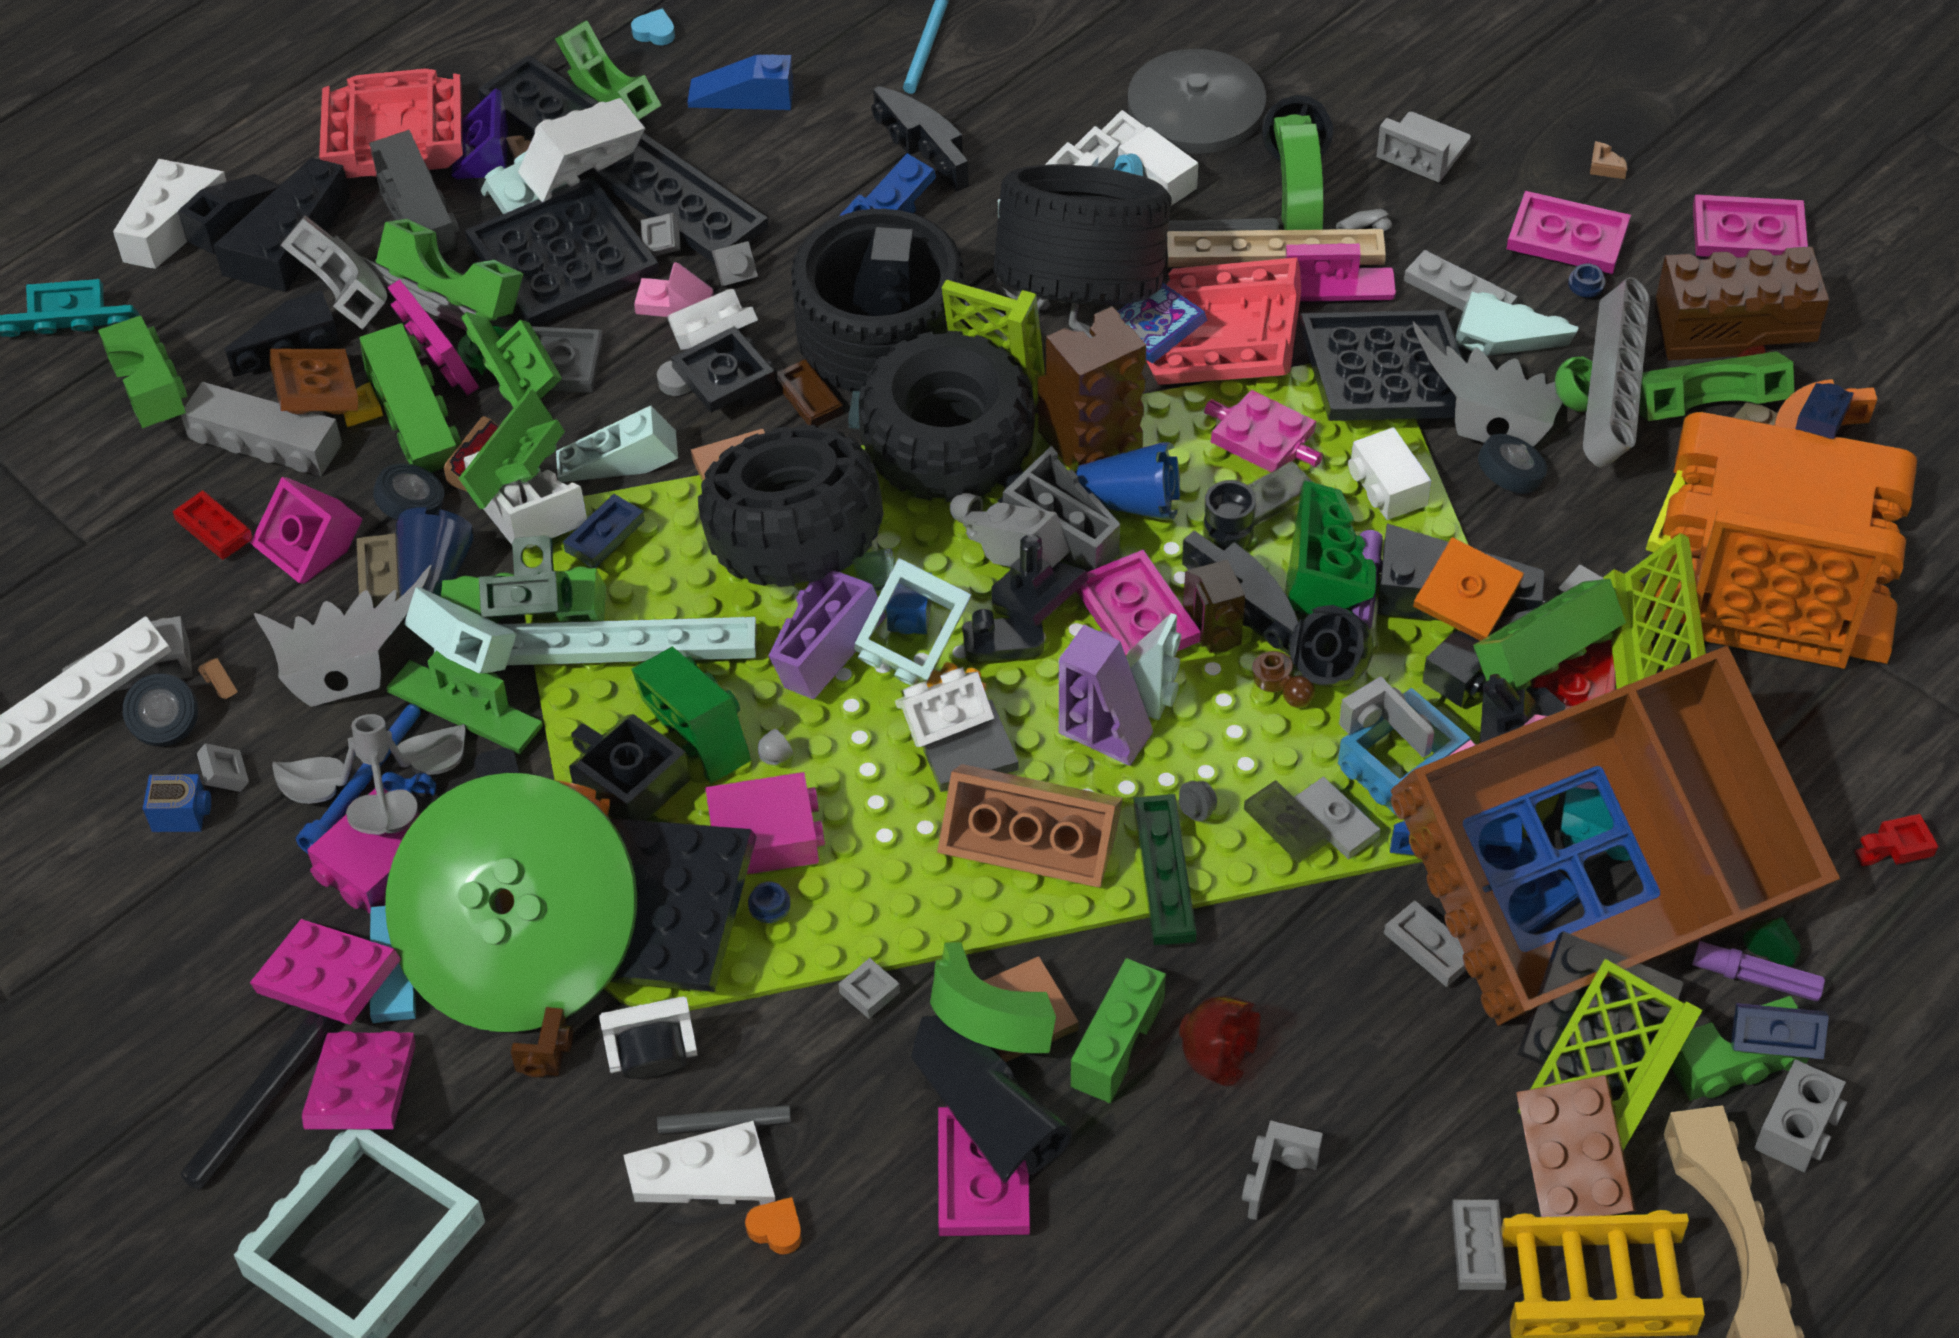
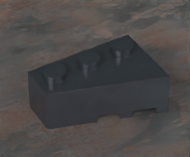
[843,227,916,316]

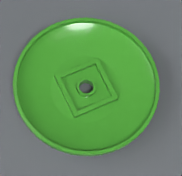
[385,773,637,1032]

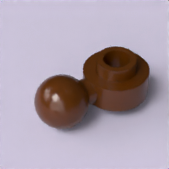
[1252,651,1315,708]

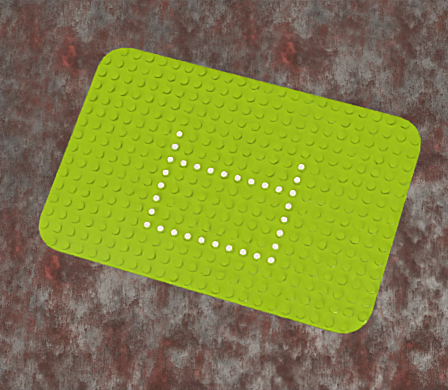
[523,363,1560,1011]

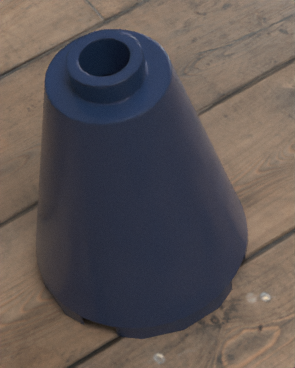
[396,507,474,616]

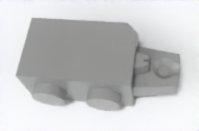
[962,502,1070,568]

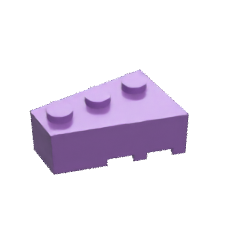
[769,570,886,700]
[1059,625,1153,766]

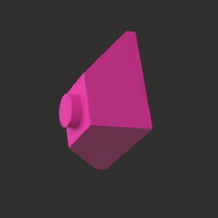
[250,477,363,584]

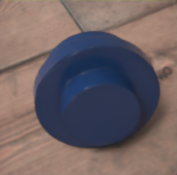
[1568,263,1605,297]
[748,882,791,923]

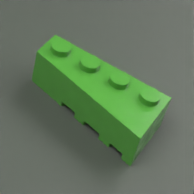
[359,323,461,473]

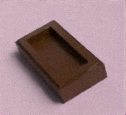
[775,359,844,426]

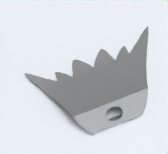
[1413,322,1562,447]
[254,565,432,707]

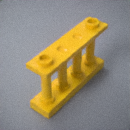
[1501,1210,1705,1338]

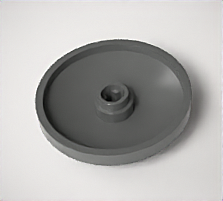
[1127,49,1266,154]

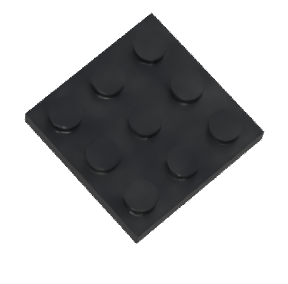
[1517,931,1684,1098]

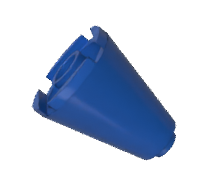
[1075,442,1180,520]

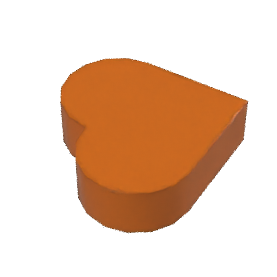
[745,1197,802,1254]

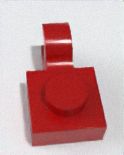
[1854,814,1939,866]

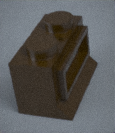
[1183,559,1245,653]

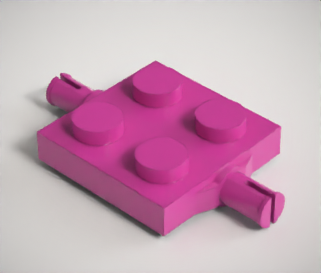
[1204,390,1323,475]

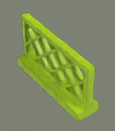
[942,280,1045,408]
[1603,533,1706,689]
[1517,959,1703,1151]

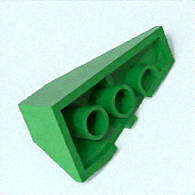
[1285,480,1376,615]

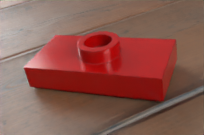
[172,490,253,560]

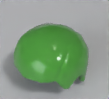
[1555,356,1593,412]

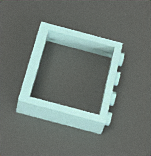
[234,1129,485,1338]

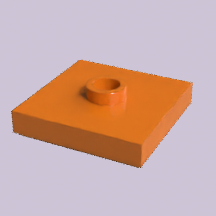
[1413,537,1524,641]

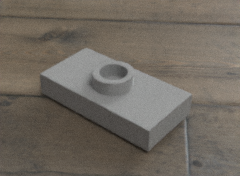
[1292,777,1380,860]
[1452,1200,1506,1290]

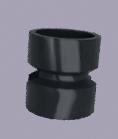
[1203,480,1256,551]

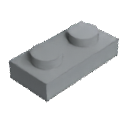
[1384,900,1467,987]

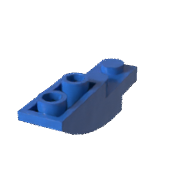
[840,154,936,216]

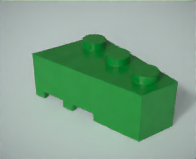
[631,646,752,784]

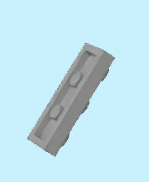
[1404,250,1518,311]

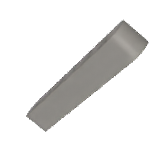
[1583,277,1650,468]

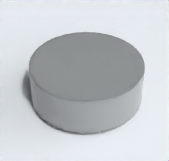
[657,361,691,396]

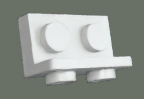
[668,289,758,350]
[895,667,994,747]

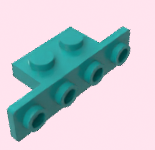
[0,279,140,337]

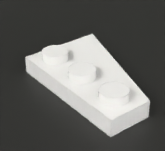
[623,1121,775,1205]

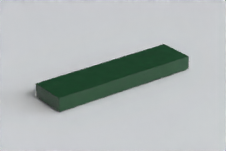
[1134,794,1196,946]

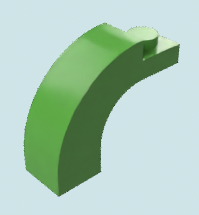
[555,21,661,120]
[1274,115,1323,230]
[930,942,1056,1053]

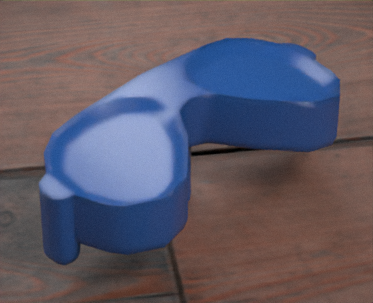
[382,772,437,795]

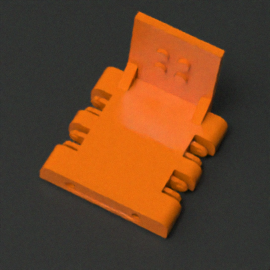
[1647,412,1917,669]

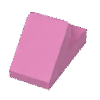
[634,262,714,317]

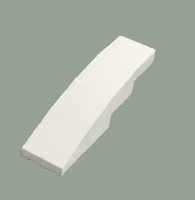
[1045,110,1147,169]

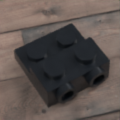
[671,326,777,413]

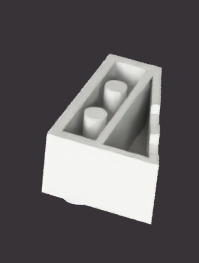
[518,98,645,203]
[113,159,227,269]
[464,452,587,548]

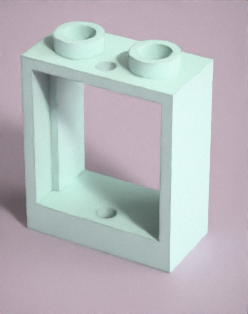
[854,558,971,686]

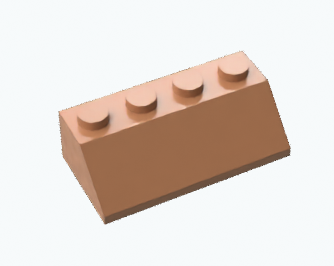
[937,764,1123,888]

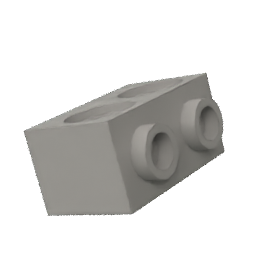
[1754,1059,1847,1173]

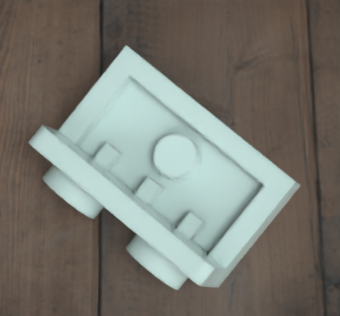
[481,151,567,214]

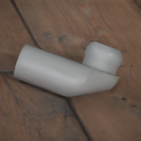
[1336,209,1392,232]

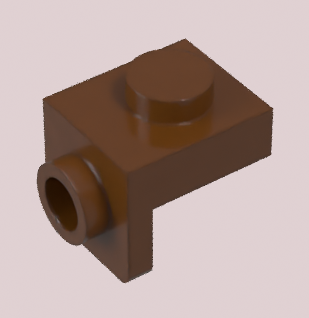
[511,1007,573,1077]

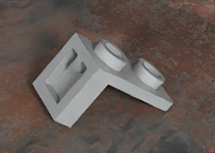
[1339,676,1434,758]
[1242,1121,1323,1220]

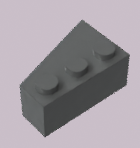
[369,129,459,254]
[1003,446,1120,572]

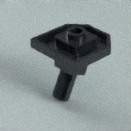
[992,535,1089,627]
[1480,674,1566,743]

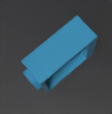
[1338,688,1470,815]

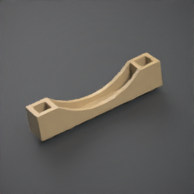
[1664,1105,1804,1338]

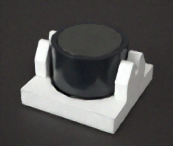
[599,996,697,1079]

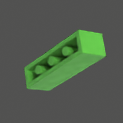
[1473,579,1626,691]

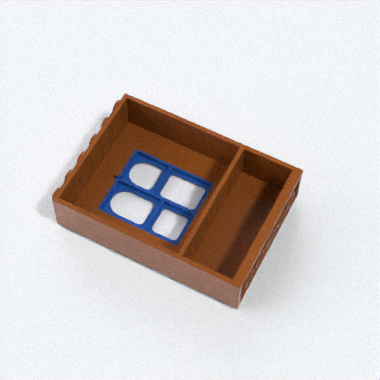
[1390,645,1840,1026]

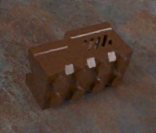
[1654,247,1829,361]
[1038,306,1146,473]

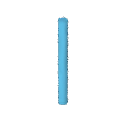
[903,0,949,94]

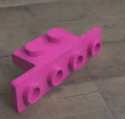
[1285,243,1396,301]

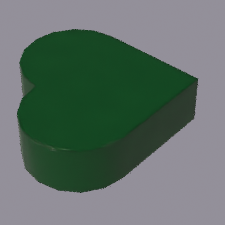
[1743,917,1801,967]

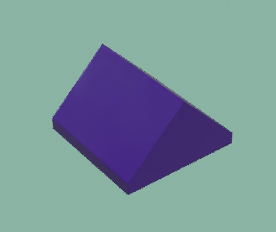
[451,88,508,179]

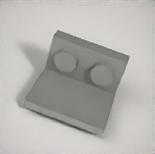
[1376,112,1471,182]

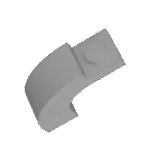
[281,216,387,330]

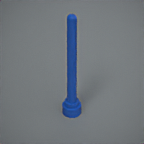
[296,704,421,854]

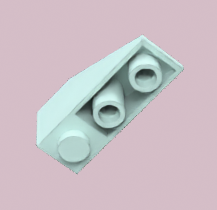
[1455,292,1578,356]
[556,406,678,482]
[404,587,517,674]
[1126,613,1181,720]

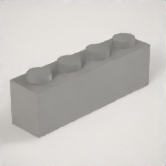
[181,382,342,476]

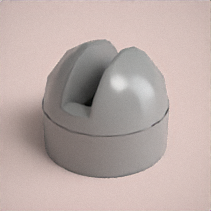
[950,493,983,524]
[758,729,793,765]

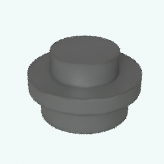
[1179,780,1217,822]

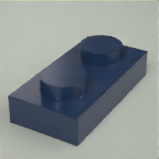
[1795,383,1854,439]
[563,494,645,568]
[1731,1003,1829,1059]

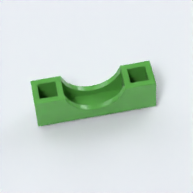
[376,219,523,320]
[98,315,188,428]
[1638,351,1794,421]
[441,567,606,623]

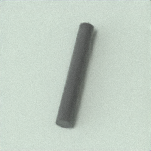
[657,1105,791,1134]

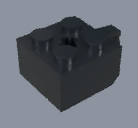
[569,714,690,821]

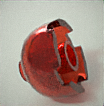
[1179,995,1261,1087]

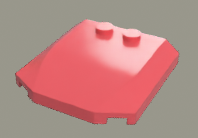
[319,68,463,178]
[1146,257,1301,385]

